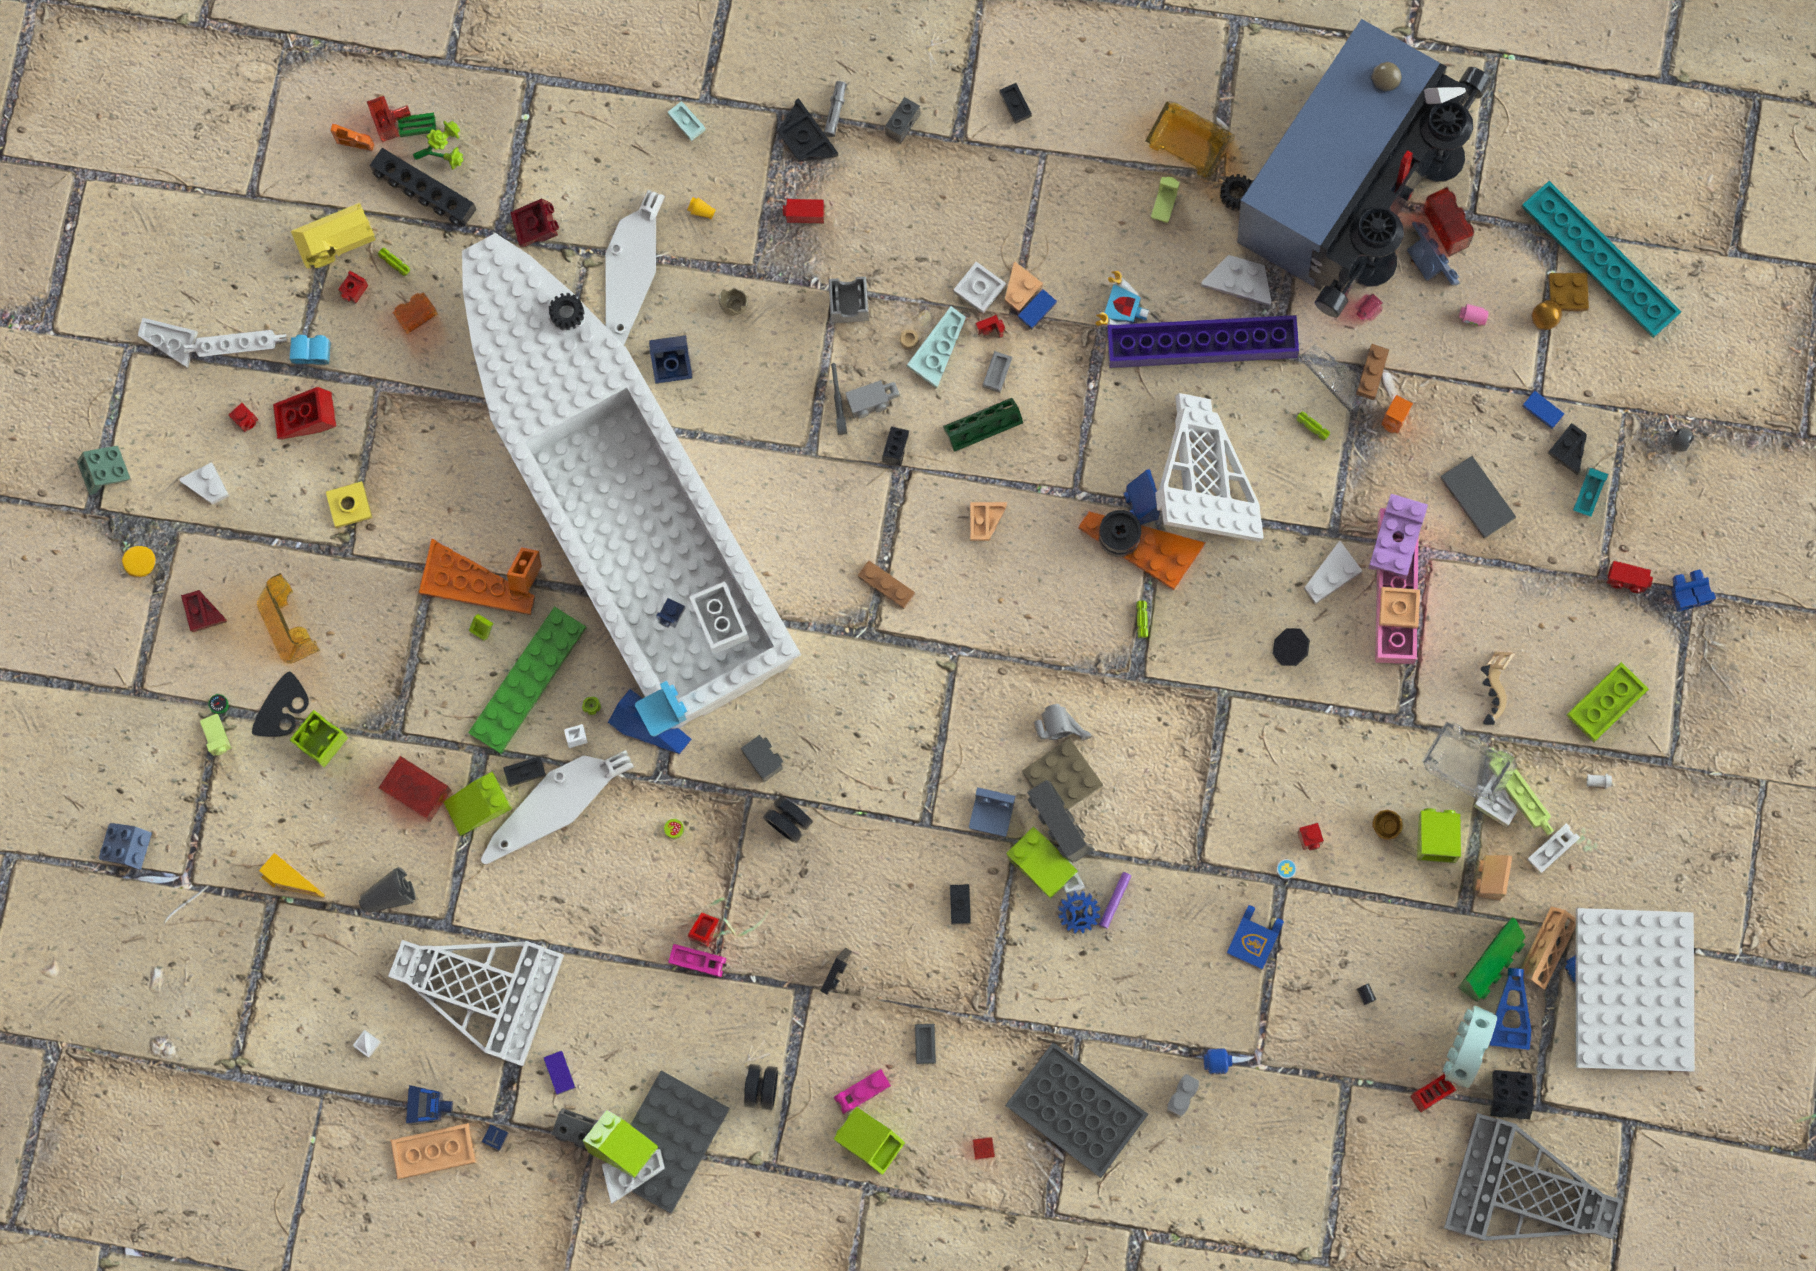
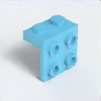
[635,681,687,737]

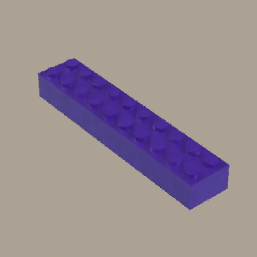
[1107,315,1299,368]

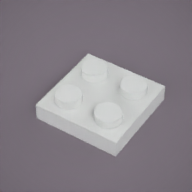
[953,262,1006,313]

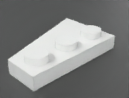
[138,318,198,368]
[1304,541,1362,604]

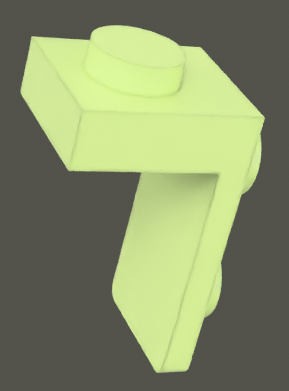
[1151,177,1180,223]
[200,714,232,756]

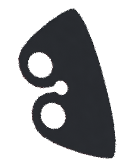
[252,671,309,737]

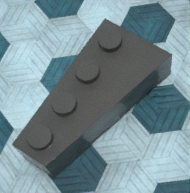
[1027,780,1095,862]

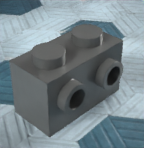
[551,1108,598,1148]

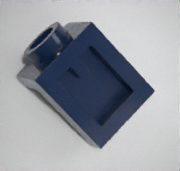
[656,598,686,628]

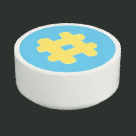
[1276,859,1296,879]

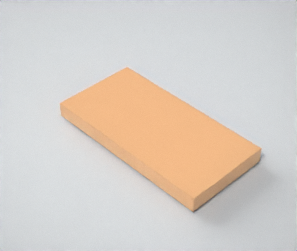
[390,1123,476,1180]

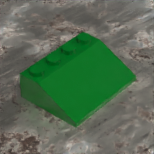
[1458,917,1526,1002]

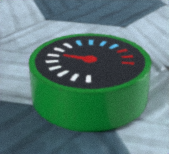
[208,694,229,714]

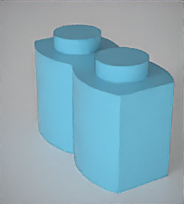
[290,335,331,365]

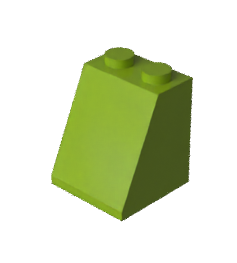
[1417,808,1461,863]
[834,1107,905,1175]

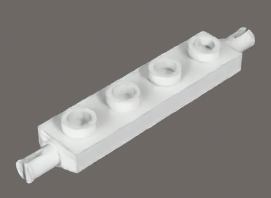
[184,330,287,357]

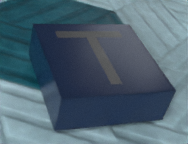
[482,1124,509,1151]

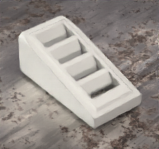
[1424,87,1466,104]

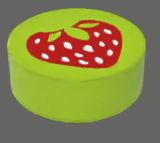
[664,819,684,839]

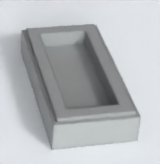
[983,351,1012,393]

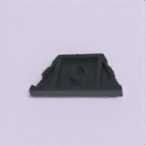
[777,98,838,162]

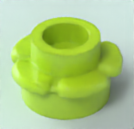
[582,696,601,715]

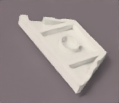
[1201,255,1271,307]

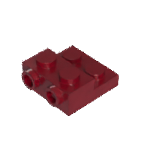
[510,198,559,247]

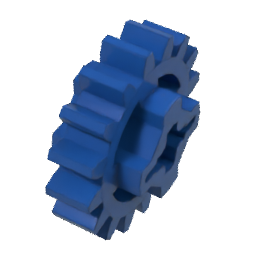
[1058,890,1100,934]

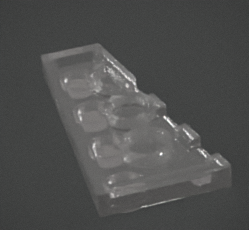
[1300,345,1379,413]

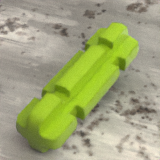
[378,248,410,276]
[1296,411,1330,441]
[1136,600,1148,638]

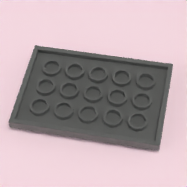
[1005,1042,1148,1178]
[602,1070,730,1214]

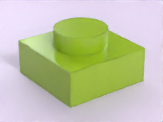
[469,614,494,641]

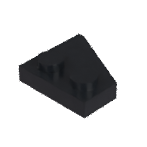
[1548,423,1587,475]
[820,948,852,995]

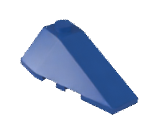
[608,689,692,754]

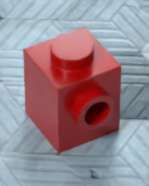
[1297,823,1324,851]

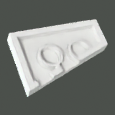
[602,1149,665,1204]

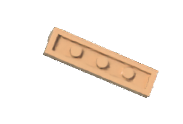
[1521,906,1576,990]

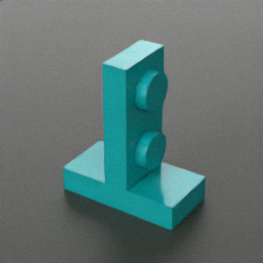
[1573,467,1609,517]

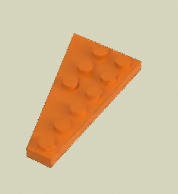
[1078,511,1206,590]
[419,539,535,615]

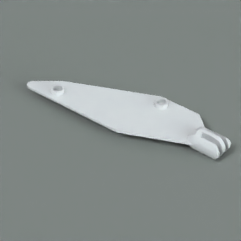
[605,190,665,345]
[481,750,634,864]

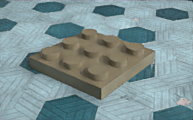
[1022,738,1103,810]

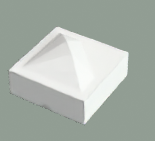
[564,724,588,748]
[352,1030,381,1058]

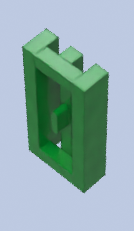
[397,112,437,137]

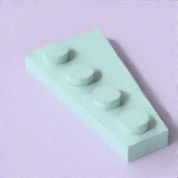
[907,306,966,388]

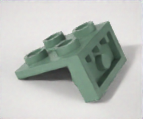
[77,446,130,495]

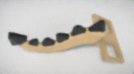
[1481,651,1515,725]

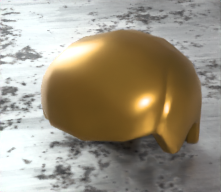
[1531,300,1563,330]
[1372,809,1403,840]

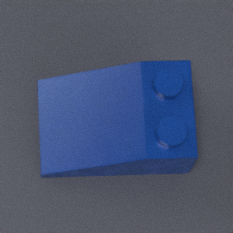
[1123,469,1160,525]

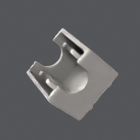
[828,277,869,323]

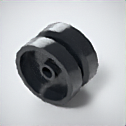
[1099,510,1141,557]
[763,796,813,843]
[744,1064,778,1111]

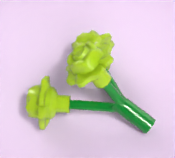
[413,121,463,170]

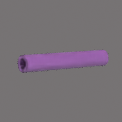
[1099,872,1131,929]

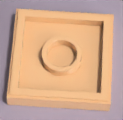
[1379,587,1420,629]

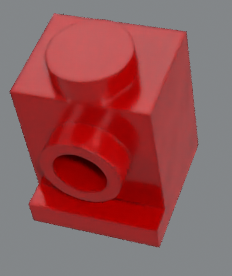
[338,271,369,303]

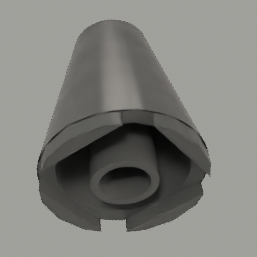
[359,867,416,913]

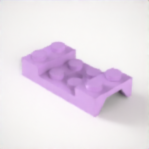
[1368,494,1428,579]

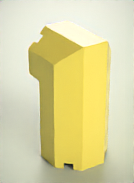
[291,203,376,268]

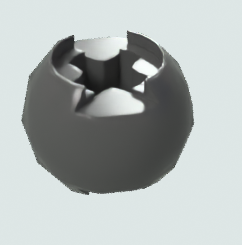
[1670,428,1694,452]

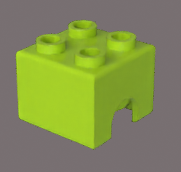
[289,710,348,768]

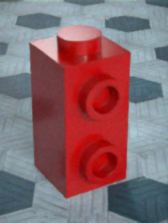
[783,199,825,224]
[1606,561,1653,594]

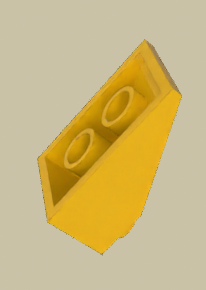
[259,853,325,898]

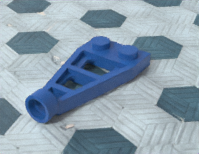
[1489,968,1531,1050]

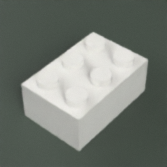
[689,582,749,654]

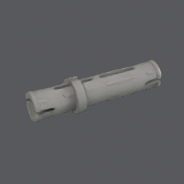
[824,81,847,137]

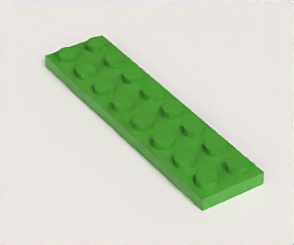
[468,606,587,754]

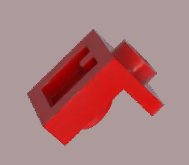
[975,315,1005,338]
[228,403,258,432]

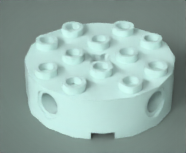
[1442,1006,1497,1088]

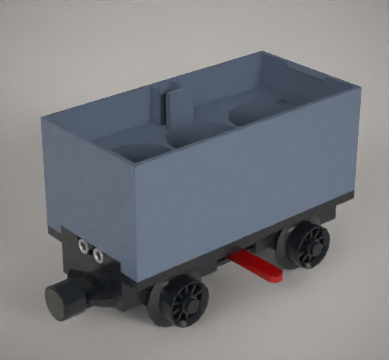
[1237,19,1491,318]

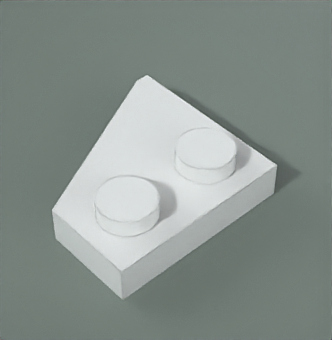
[179,462,229,505]
[1474,775,1518,828]

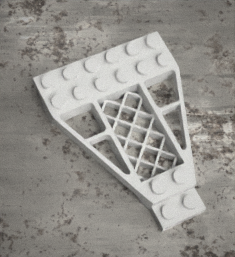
[1155,393,1264,542]
[388,940,564,1066]

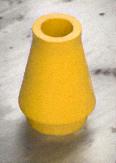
[687,197,716,220]

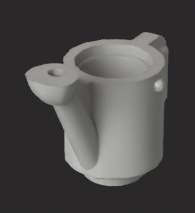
[1034,704,1092,740]

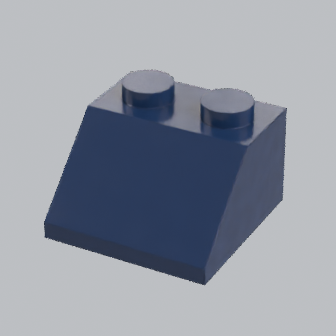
[649,335,693,384]

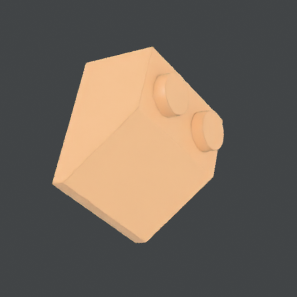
[1475,855,1512,901]

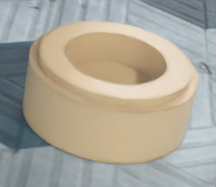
[900,329,919,349]

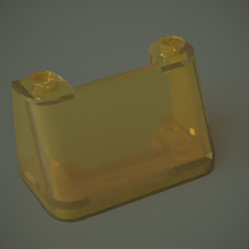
[1146,101,1235,178]
[257,573,320,664]

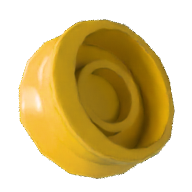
[122,546,156,577]

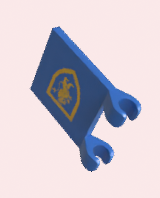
[1227,905,1284,969]

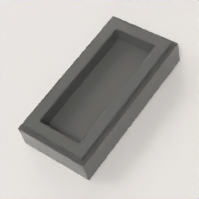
[915,1024,936,1064]

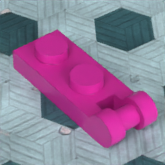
[668,944,727,978]
[833,1069,891,1115]

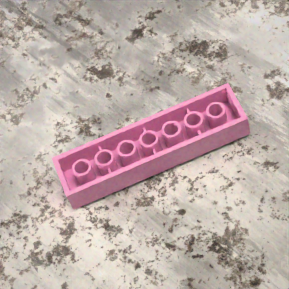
[1375,508,1419,664]

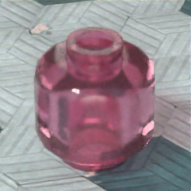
[1355,293,1383,321]

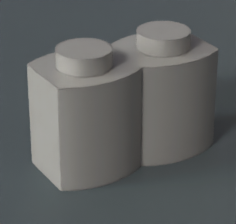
[1167,1074,1199,1118]

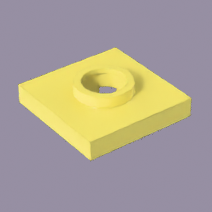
[326,481,372,528]

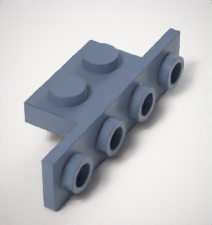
[1407,221,1460,286]

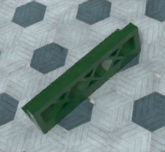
[943,398,1024,452]

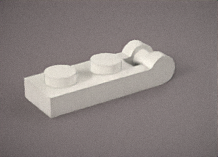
[1527,823,1580,874]

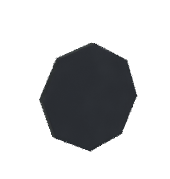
[1272,628,1310,666]

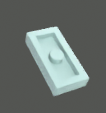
[668,101,706,141]

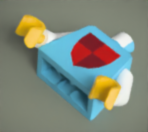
[1095,271,1149,327]

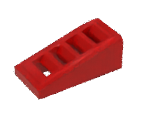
[1410,1074,1456,1113]

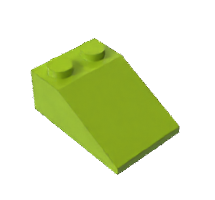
[443,772,512,836]
[1006,826,1078,899]
[583,1110,658,1178]

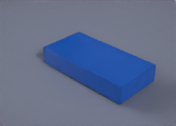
[1018,289,1057,329]
[1522,391,1565,429]

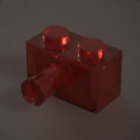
[367,96,412,142]

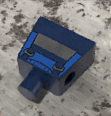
[406,1085,453,1125]

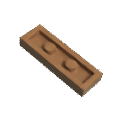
[1356,344,1389,400]
[858,561,915,609]

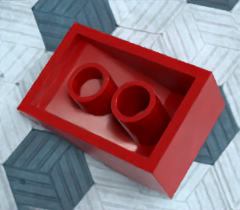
[273,387,336,440]

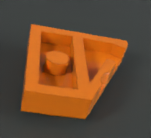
[330,124,374,151]

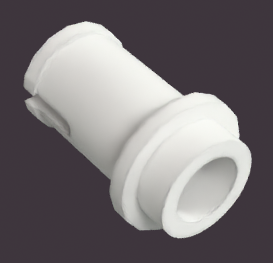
[1587,774,1612,789]

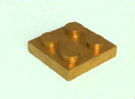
[1548,273,1589,311]

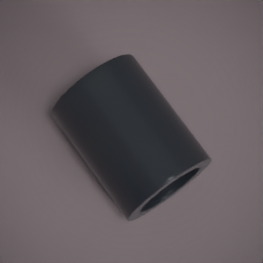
[1357,983,1377,1005]

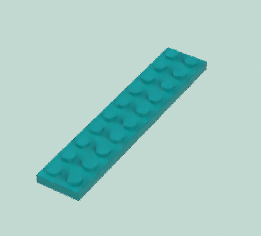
[1521,181,1681,338]

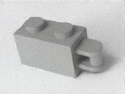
[846,380,900,418]

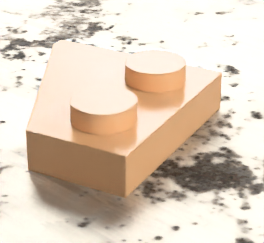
[1005,262,1043,313]
[970,502,1007,541]

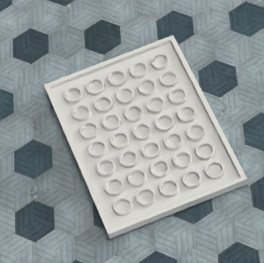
[1576,908,1695,1072]

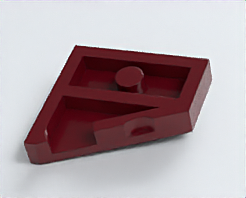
[181,590,227,632]

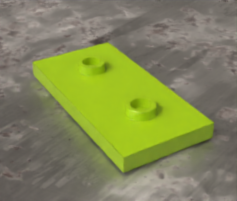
[1566,662,1649,742]

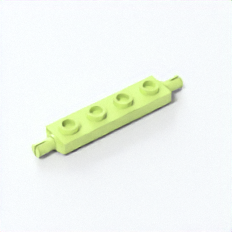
[1486,747,1554,836]

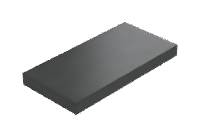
[1440,456,1516,539]

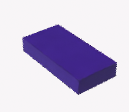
[543,1051,576,1095]

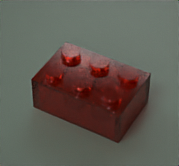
[1423,187,1474,257]
[379,756,451,822]

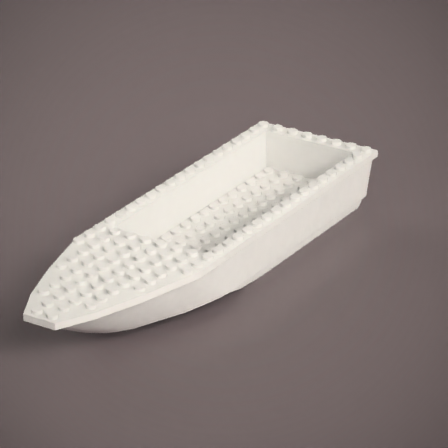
[462,233,801,729]

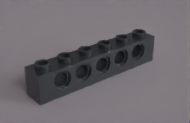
[370,148,477,227]

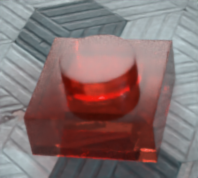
[973,1137,995,1160]

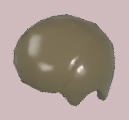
[1371,62,1402,91]
[719,288,748,316]

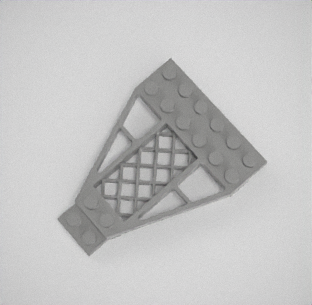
[1444,1113,1623,1241]

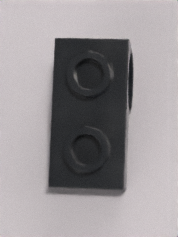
[882,426,909,466]

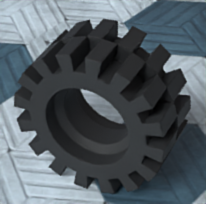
[1220,174,1251,211]
[549,293,585,330]

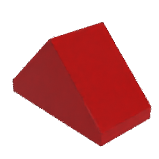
[688,912,719,948]

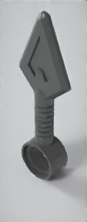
[831,363,847,435]

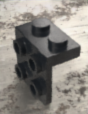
[1490,1070,1534,1120]

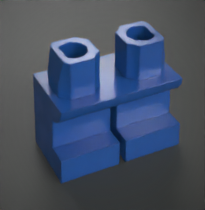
[1671,569,1716,612]

